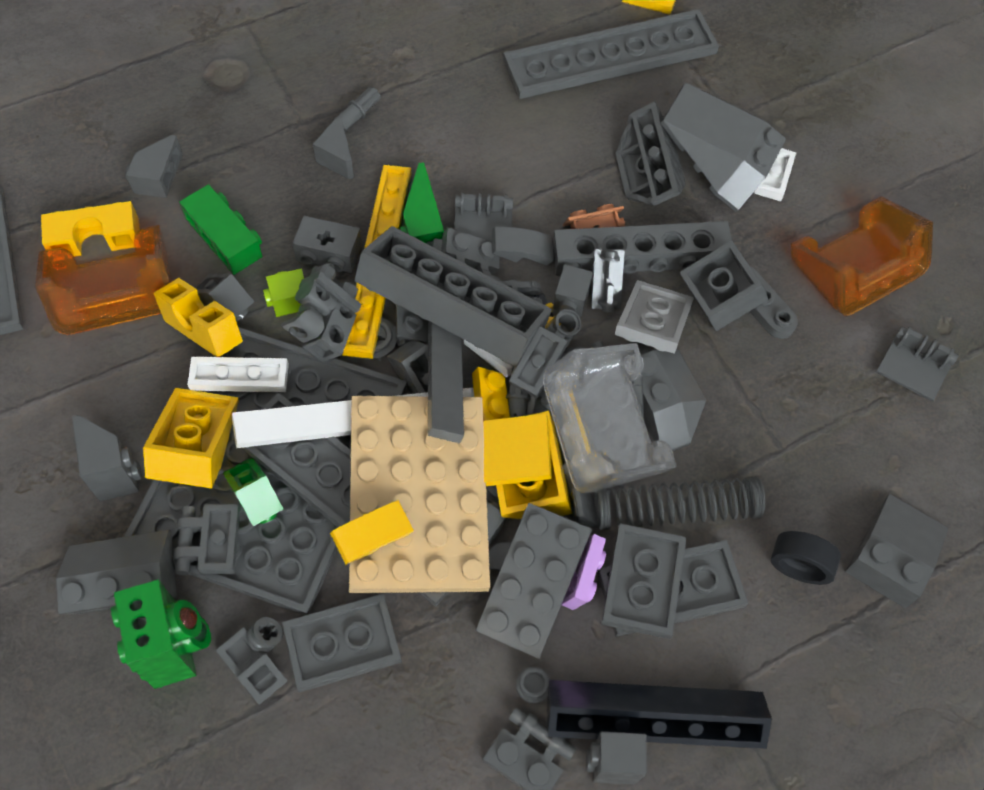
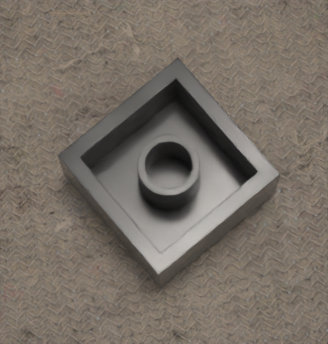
[679,240,769,331]

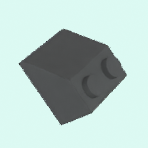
[72,415,142,501]

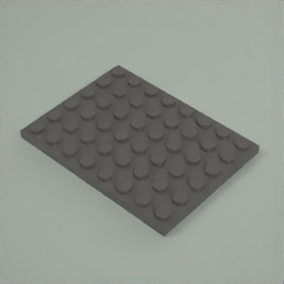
[124,327,407,615]

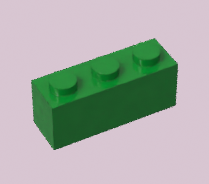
[179,184,263,275]

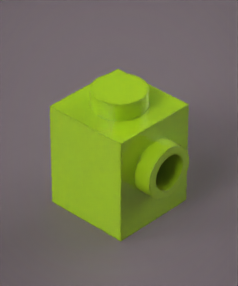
[263,268,304,317]

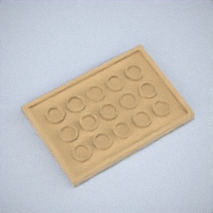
[349,396,490,593]

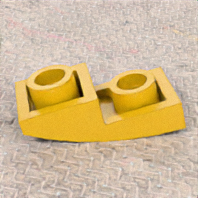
[330,500,414,565]

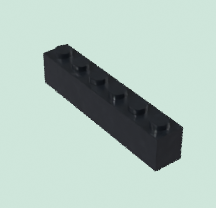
[547,680,772,749]

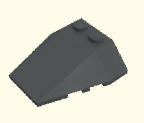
[661,83,786,212]

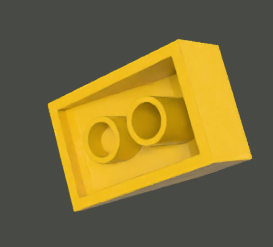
[143,388,238,488]

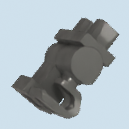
[281,264,362,362]

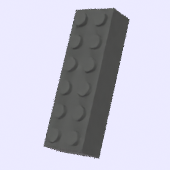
[354,226,552,367]

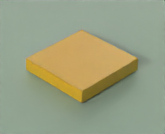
[483,413,552,486]

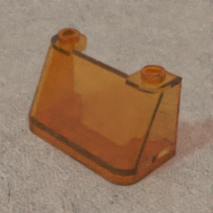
[791,197,933,316]
[35,225,172,335]

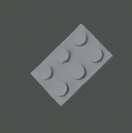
[615,280,694,354]

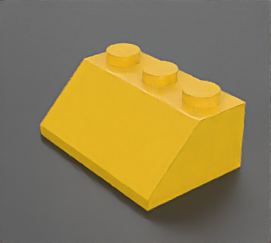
[496,411,573,519]

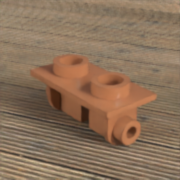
[563,204,625,229]

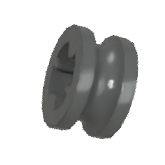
[246,617,283,653]

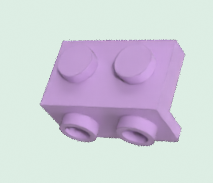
[562,534,606,610]

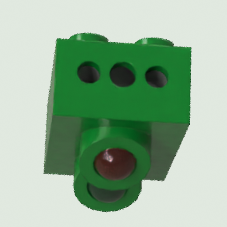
[111,579,211,689]

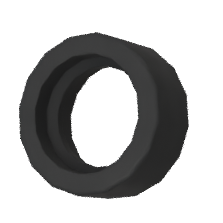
[771,531,841,585]

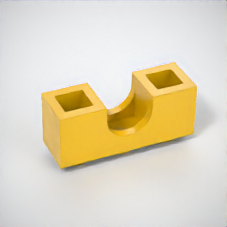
[41,201,141,260]
[154,278,243,357]

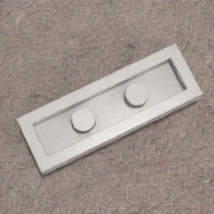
[187,357,289,392]

